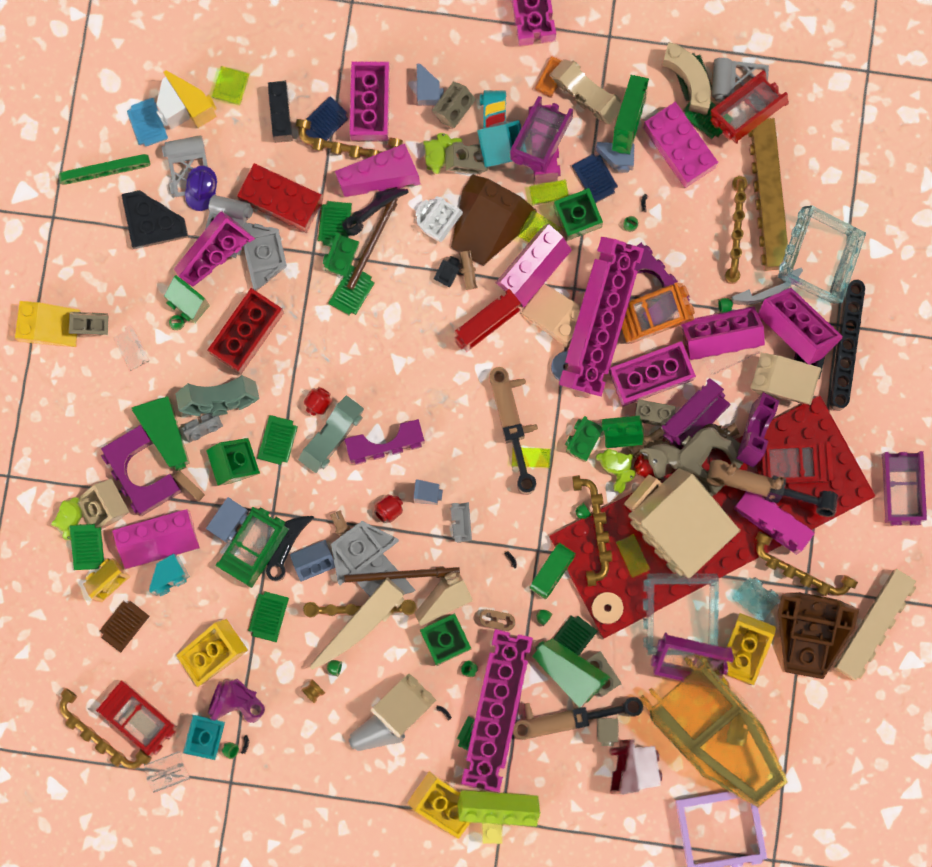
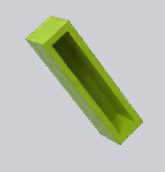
[458,790,541,827]

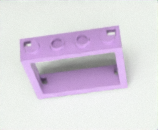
[675,787,767,867]

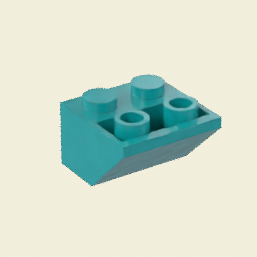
[477,120,527,167]
[149,554,190,597]

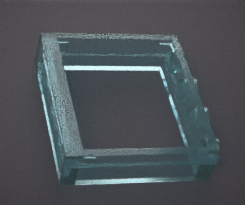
[777,205,866,304]
[643,574,719,655]

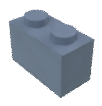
[206,497,249,543]

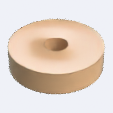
[592,592,623,624]

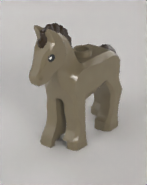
[639,423,744,496]

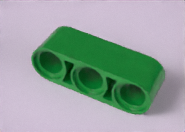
[529,543,576,600]

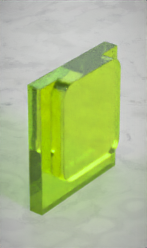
[211,66,250,106]
[518,210,562,243]

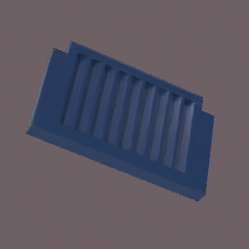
[306,96,348,140]
[572,154,618,203]

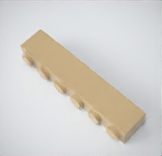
[833,569,917,681]

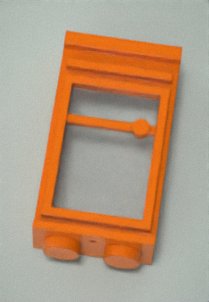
[622,282,695,343]

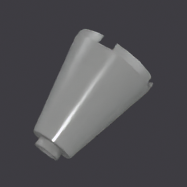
[348,715,405,751]

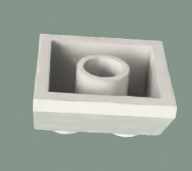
[156,77,191,130]

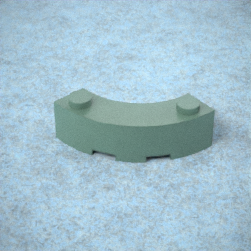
[175,375,260,416]
[298,395,364,473]

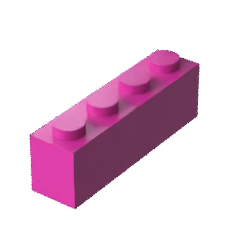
[174,210,255,287]

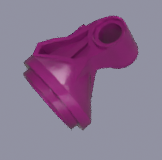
[208,679,265,723]

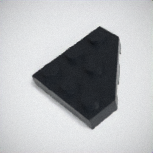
[121,190,189,250]

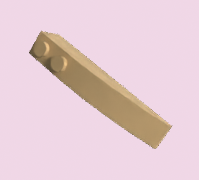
[310,577,405,670]

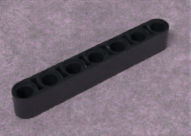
[830,279,865,411]

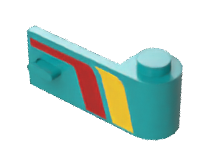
[480,90,506,128]

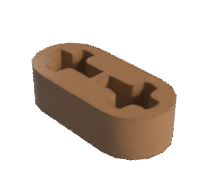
[173,470,205,502]
[479,610,516,631]

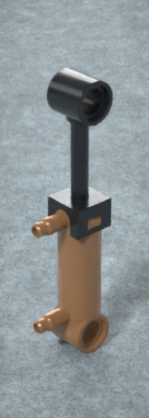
[490,367,538,495]
[707,460,839,517]
[513,697,644,740]

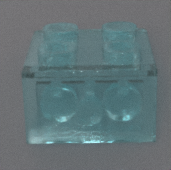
[732,577,781,621]

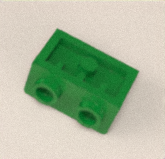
[322,232,360,278]
[602,415,644,448]
[565,416,603,462]

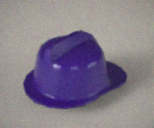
[185,166,217,211]

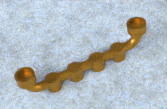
[295,119,403,159]
[724,176,748,284]
[572,475,612,587]
[755,532,858,596]
[303,599,417,618]
[59,688,152,769]

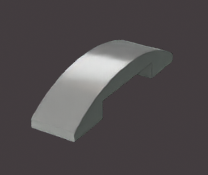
[731,267,803,305]

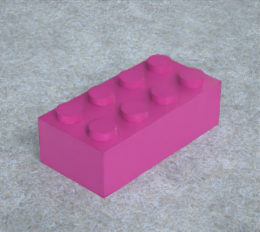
[350,61,390,141]
[643,102,719,189]
[609,341,696,407]

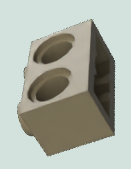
[432,81,476,129]
[445,142,488,175]
[69,312,109,335]
[634,399,676,426]
[586,651,622,697]
[596,718,619,746]

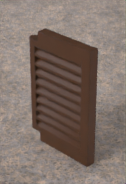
[99,600,150,653]

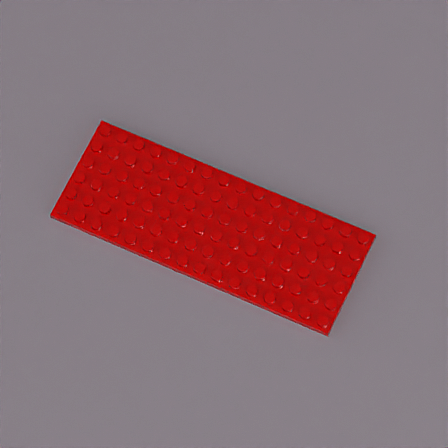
[549,396,876,639]

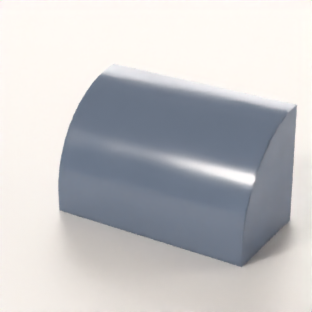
[290,540,335,582]

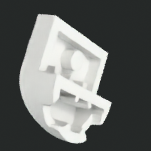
[415,196,463,243]

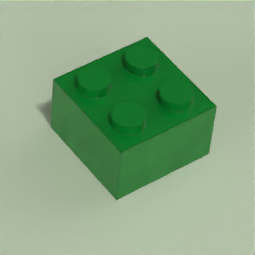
[553,188,603,241]
[420,613,472,666]

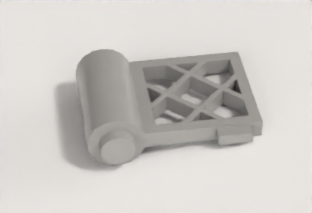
[711,57,769,106]
[162,135,208,197]
[205,195,253,258]

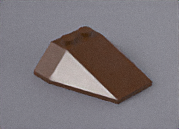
[451,174,537,266]
[778,592,859,679]

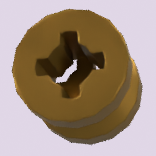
[301,679,325,704]

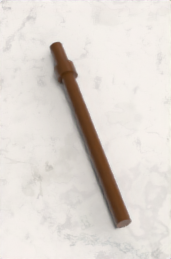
[347,187,399,290]
[344,566,460,583]

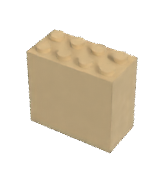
[628,468,740,578]

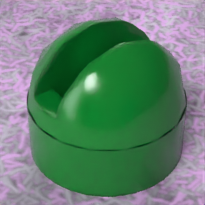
[623,216,639,232]
[718,298,733,314]
[169,315,185,331]
[575,502,591,519]
[536,610,553,627]
[327,660,342,676]
[461,660,478,677]
[222,742,239,759]

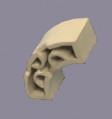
[662,42,711,115]
[550,59,621,125]

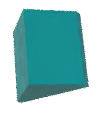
[183,715,225,760]

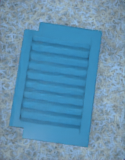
[127,97,168,147]

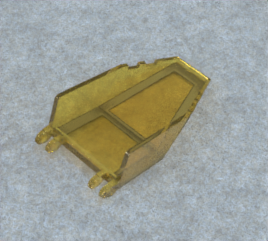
[640,654,788,808]

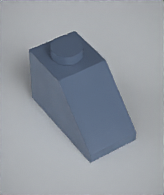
[417,64,444,106]
[596,142,635,173]
[414,479,443,505]

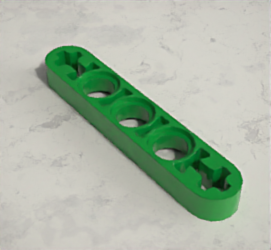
[59,154,151,185]

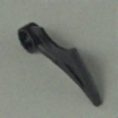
[342,188,409,236]
[266,516,314,582]

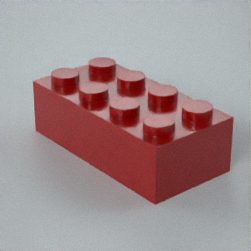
[237,163,323,233]
[207,288,284,375]

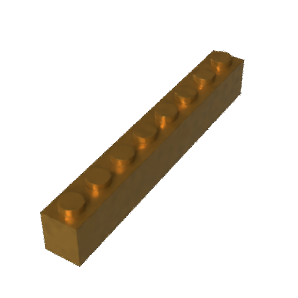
[748,118,790,271]

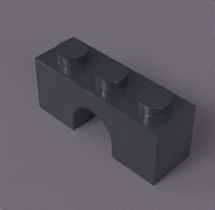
[267,80,293,143]

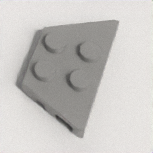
[243,222,287,291]
[331,521,399,586]
[356,554,416,597]

